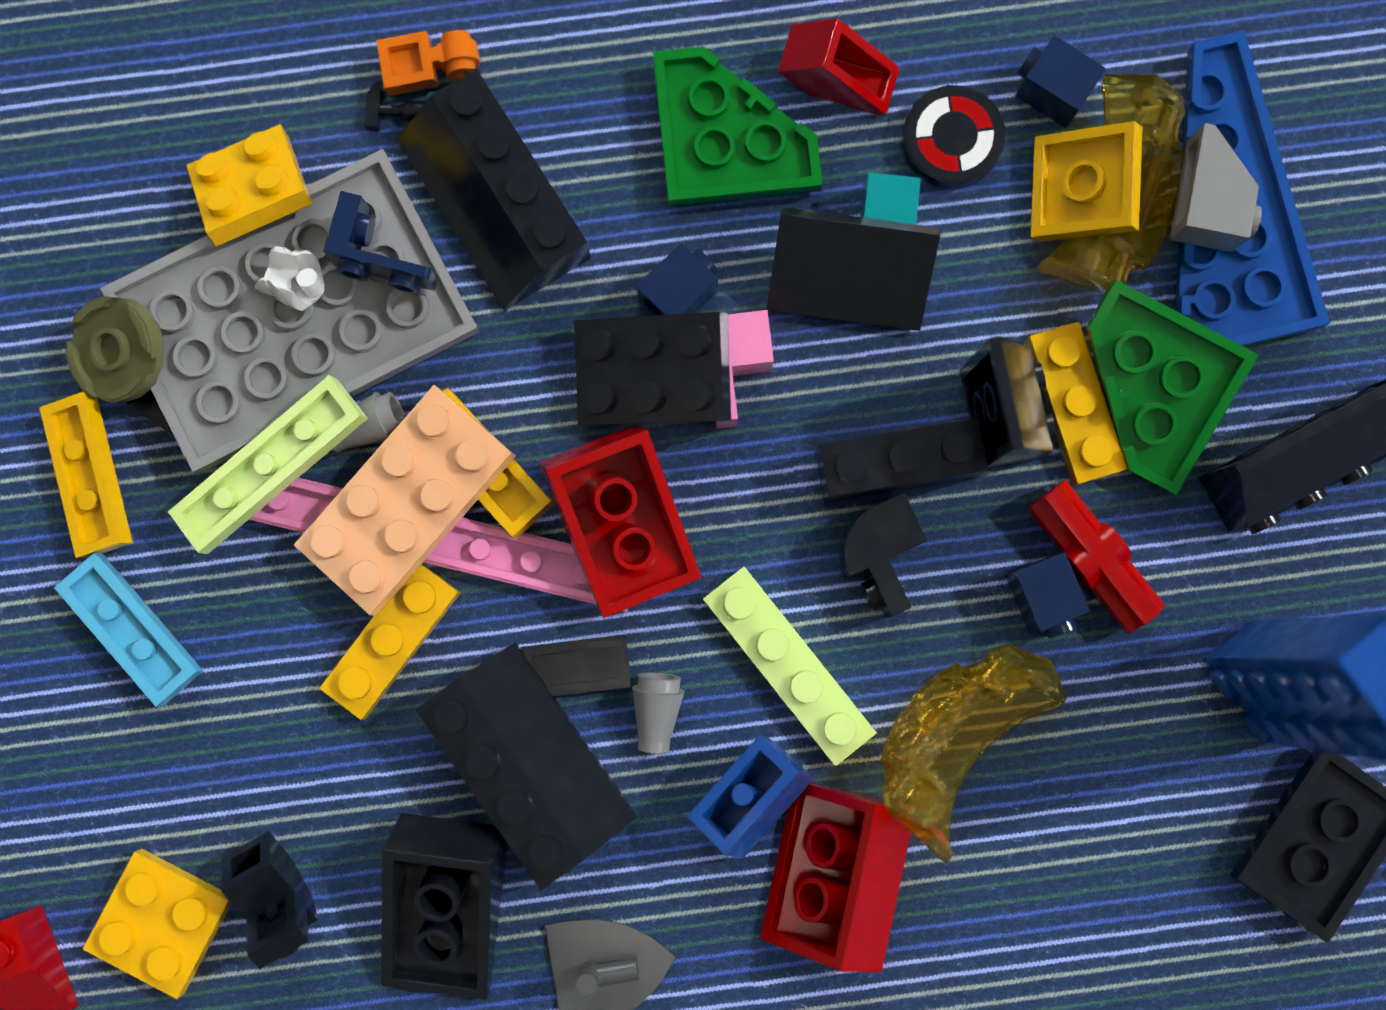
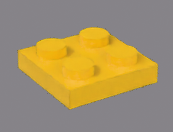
[1031,121,1143,242]
[186,124,312,247]
[83,849,232,999]

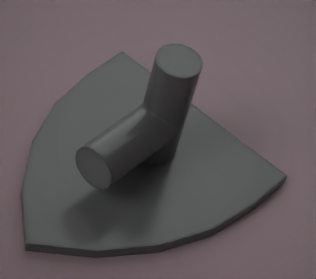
[545,918,676,1010]

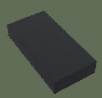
[521,634,632,696]

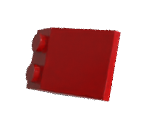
[538,424,702,618]

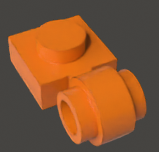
[376,30,480,96]

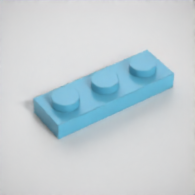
[54,552,203,707]

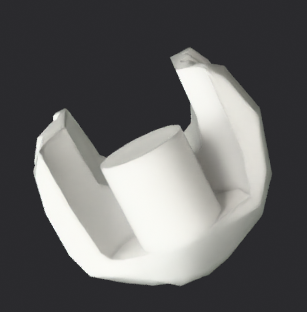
[255,246,325,311]

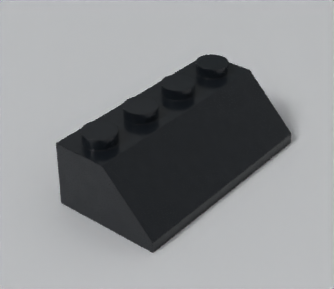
[397,68,591,311]
[1198,378,1386,534]
[415,643,638,891]

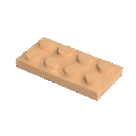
[294,385,516,616]

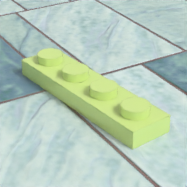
[168,375,368,554]
[703,567,877,766]

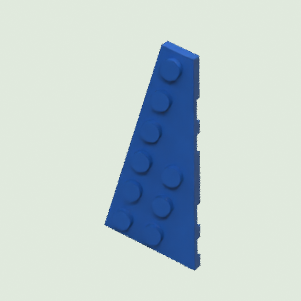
[1175,30,1330,347]

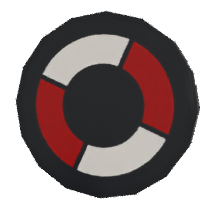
[902,85,1005,189]

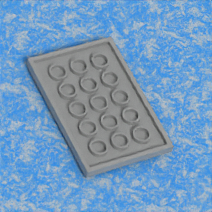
[100,149,479,475]

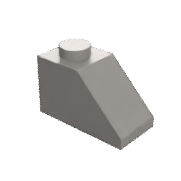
[1170,123,1262,252]

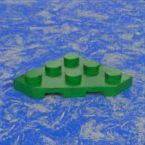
[653,46,823,207]
[1086,280,1259,495]

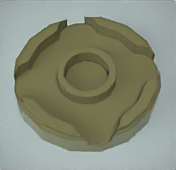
[66,296,164,403]

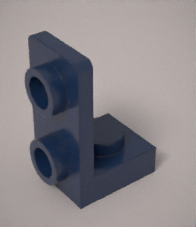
[323,191,438,294]

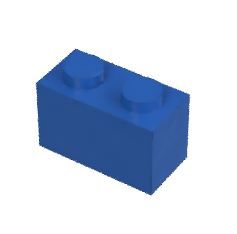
[687,735,814,858]

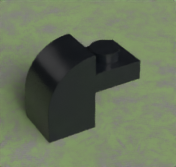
[839,493,927,618]
[221,831,318,970]

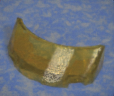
[1038,74,1186,294]
[881,644,1067,863]

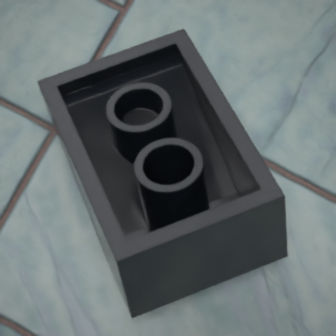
[959,336,1057,469]
[381,813,506,1000]

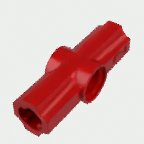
[1027,480,1165,634]

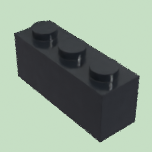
[815,418,988,503]

